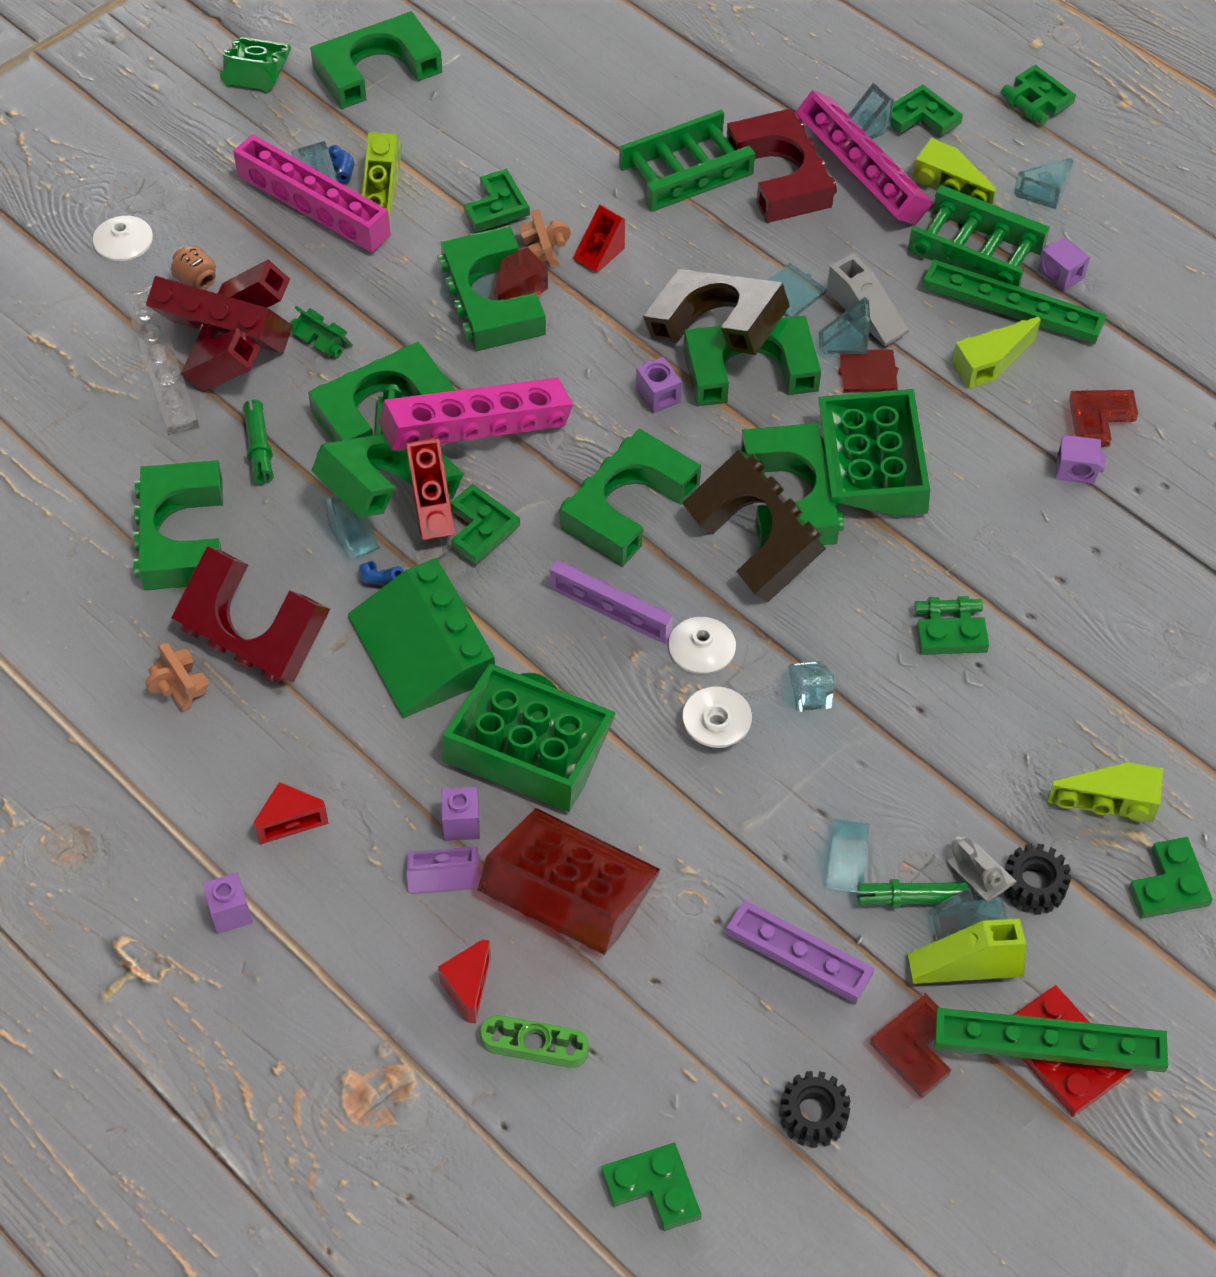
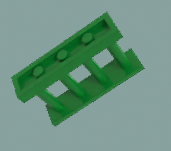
[619,109,755,212]
[908,185,1050,287]

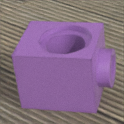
[1038,237,1090,292]
[636,357,682,414]
[1056,435,1106,484]
[442,787,480,841]
[202,872,253,934]

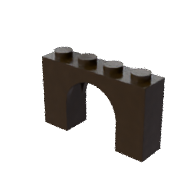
[643,269,790,355]
[682,450,826,602]

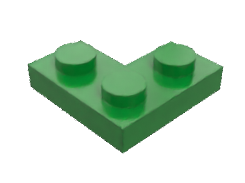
[881,84,963,136]
[464,168,530,233]
[450,483,520,565]
[1129,837,1213,919]
[601,1142,702,1231]

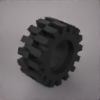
[1004,843,1071,915]
[779,1071,851,1148]

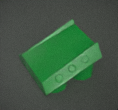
[220,37,291,94]

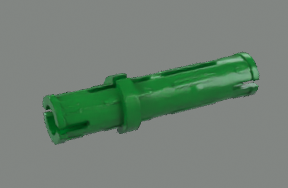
[243,399,274,484]
[857,879,969,908]

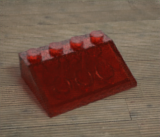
[477,808,660,955]

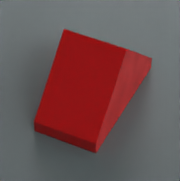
[573,204,625,272]
[254,782,329,845]
[438,939,491,1024]

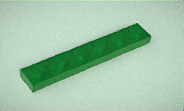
[922,259,1107,344]
[934,1007,1168,1073]

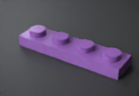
[550,560,673,644]
[726,900,875,1004]

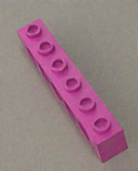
[795,90,934,225]
[233,134,391,253]
[378,377,573,450]

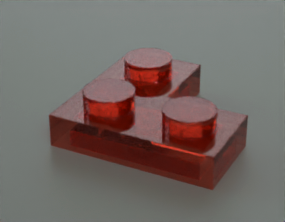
[1069,390,1138,447]
[870,993,951,1098]

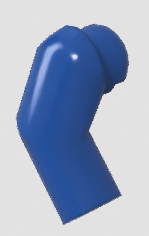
[326,145,354,184]
[359,561,404,586]

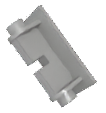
[947,836,1017,902]

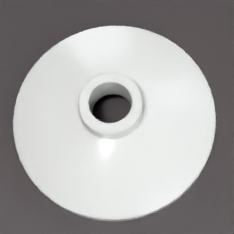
[93,216,153,261]
[668,617,736,675]
[683,687,752,748]

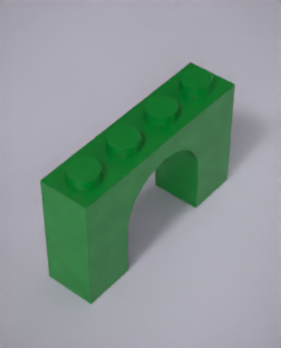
[310,11,443,109]
[437,226,546,352]
[683,315,821,406]
[308,341,456,442]
[741,423,844,549]
[559,428,701,567]
[311,434,464,518]
[133,460,223,591]

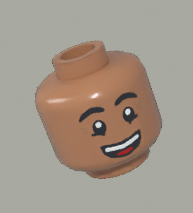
[171,246,216,290]

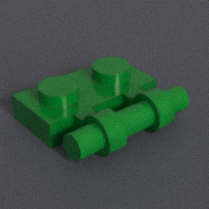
[1000,64,1076,125]
[914,596,989,655]

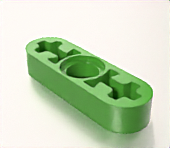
[481,1015,589,1068]

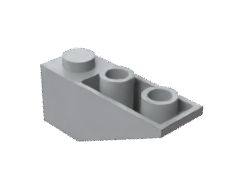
[827,253,909,346]

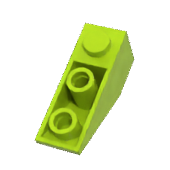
[362,132,402,220]
[912,138,997,205]
[952,317,1041,389]
[1047,762,1163,822]
[907,918,1027,984]

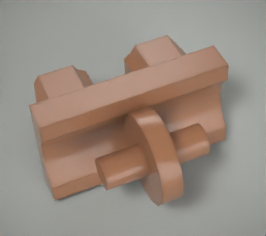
[519,209,571,268]
[145,643,209,711]

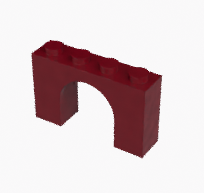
[726,108,837,223]
[181,259,290,392]
[146,276,293,354]
[171,546,330,683]

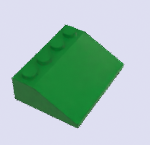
[818,389,930,516]
[348,557,495,718]
[443,663,615,812]

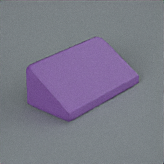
[407,847,481,894]

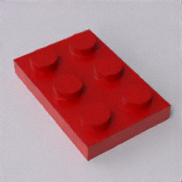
[1014,985,1132,1117]

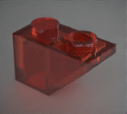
[494,246,548,301]

